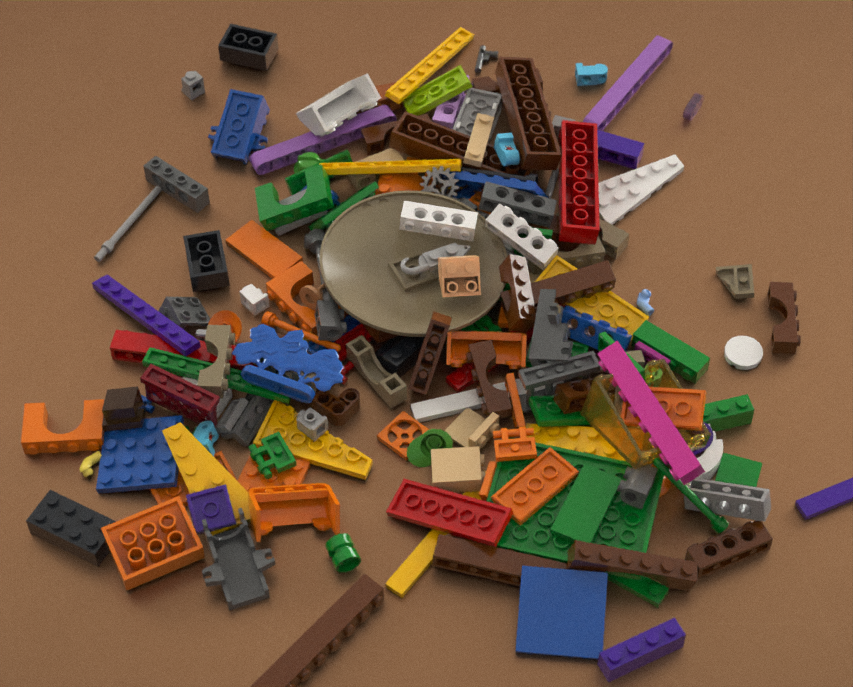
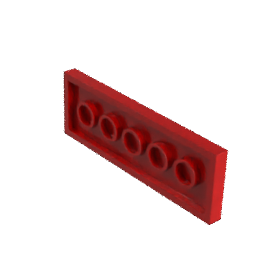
[386,479,513,547]

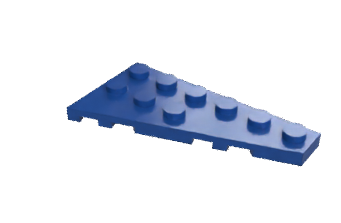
[440,171,549,198]

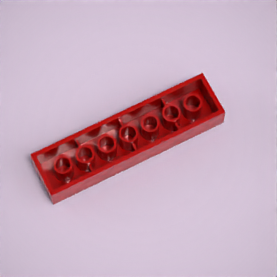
[559,120,600,245]

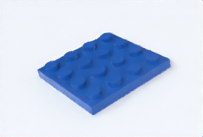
[96,415,184,494]

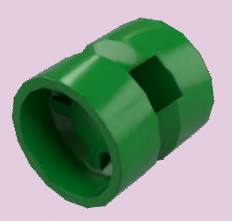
[325,533,361,573]

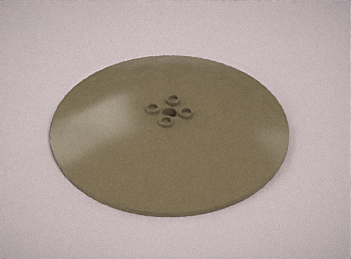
[320,191,507,337]

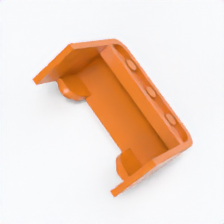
[446,330,527,369]
[248,483,340,542]

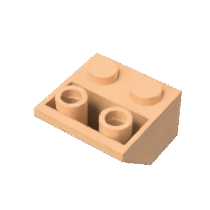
[438,255,481,297]

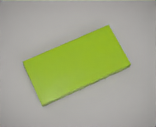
[403,65,473,116]

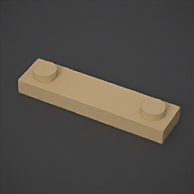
[463,113,494,167]

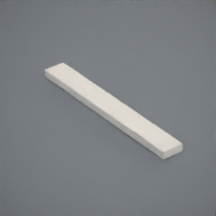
[410,379,564,422]

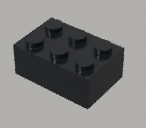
[218,24,279,71]
[183,230,230,292]

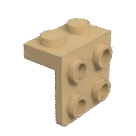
[445,408,500,449]

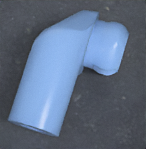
[637,289,654,316]

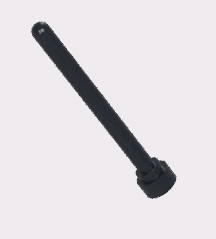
[455,166,538,184]

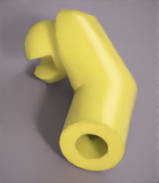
[79,451,102,477]

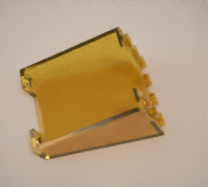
[581,359,711,469]

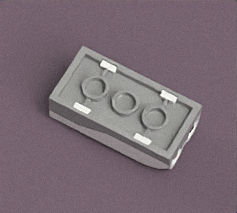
[453,88,502,143]

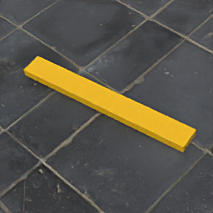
[385,27,474,104]
[319,159,462,175]
[385,470,486,598]

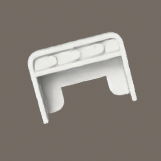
[296,73,381,137]

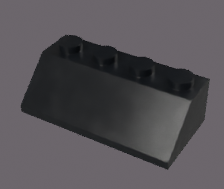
[375,335,447,378]

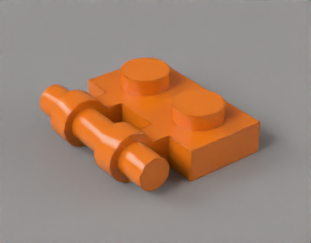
[493,426,537,462]

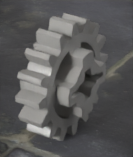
[420,166,460,198]

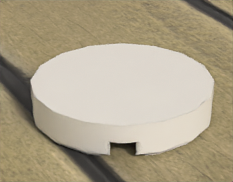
[724,336,763,370]

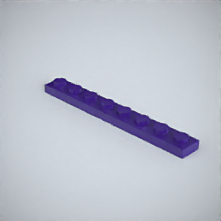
[92,275,201,356]

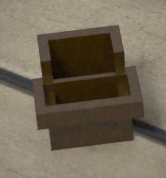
[102,386,146,431]

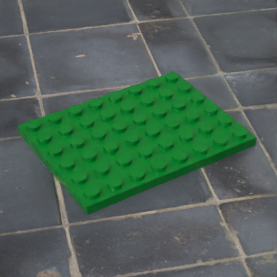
[475,437,664,581]

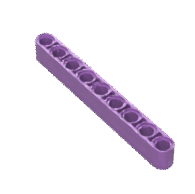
[583,35,673,131]
[249,105,397,175]

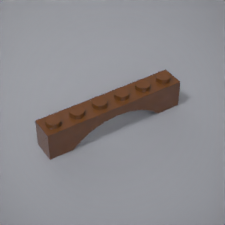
[567,540,698,591]

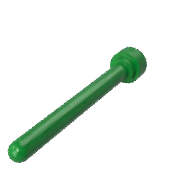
[653,458,729,534]

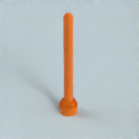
[261,311,341,352]

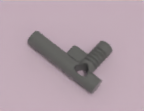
[475,45,499,73]

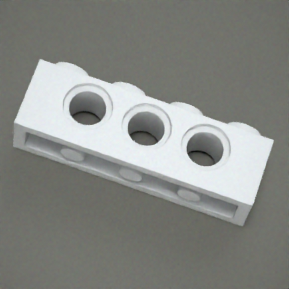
[399,201,478,241]
[485,203,558,271]

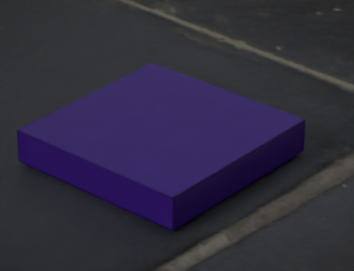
[186,484,236,535]

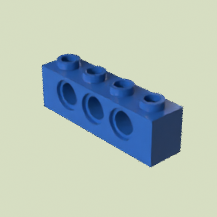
[561,305,632,351]

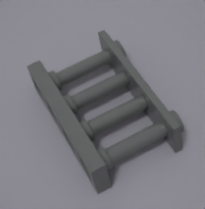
[518,351,601,413]

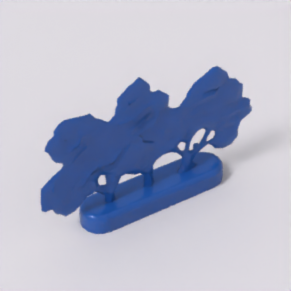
[232,324,344,403]

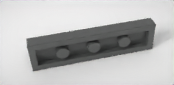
[221,393,274,447]

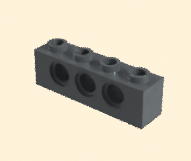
[143,156,210,213]
[478,181,557,228]

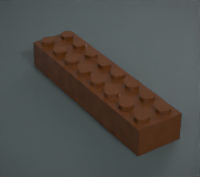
[495,57,562,170]
[389,111,534,176]

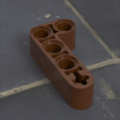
[299,388,360,426]

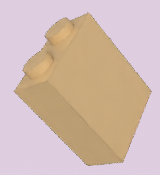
[431,446,485,493]

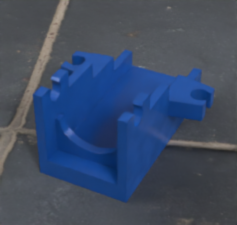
[208,89,270,165]

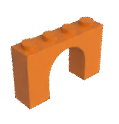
[266,261,349,336]
[21,399,104,455]

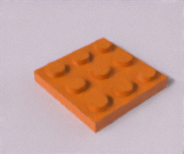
[237,446,311,492]

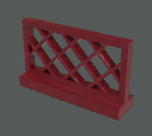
[140,364,220,426]

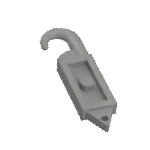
[400,242,471,275]

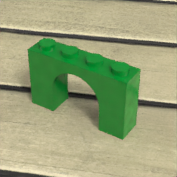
[255,164,334,231]

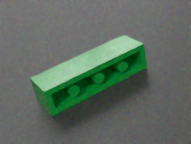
[631,320,710,384]
[703,394,755,432]

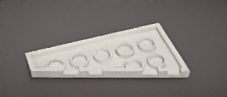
[599,155,684,225]

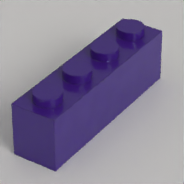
[597,130,644,169]
[598,618,686,682]

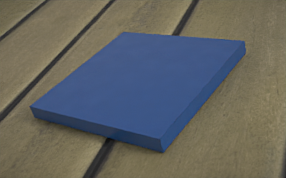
[515,566,608,660]

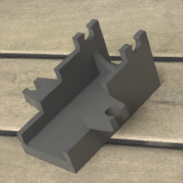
[529,289,573,367]
[202,508,276,611]

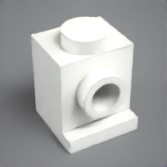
[239,283,270,316]

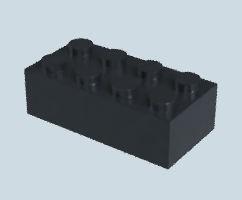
[26,490,116,567]

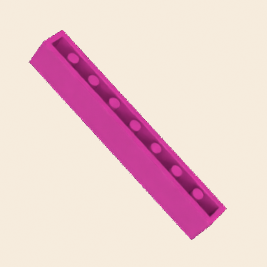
[597,340,705,485]

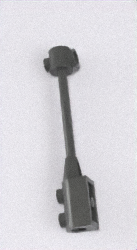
[304,229,347,341]
[617,443,658,510]

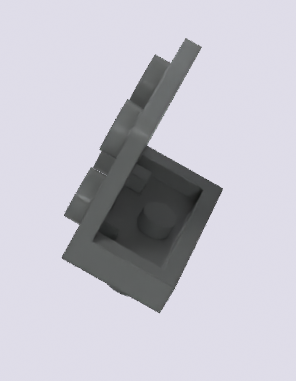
[159,297,210,329]

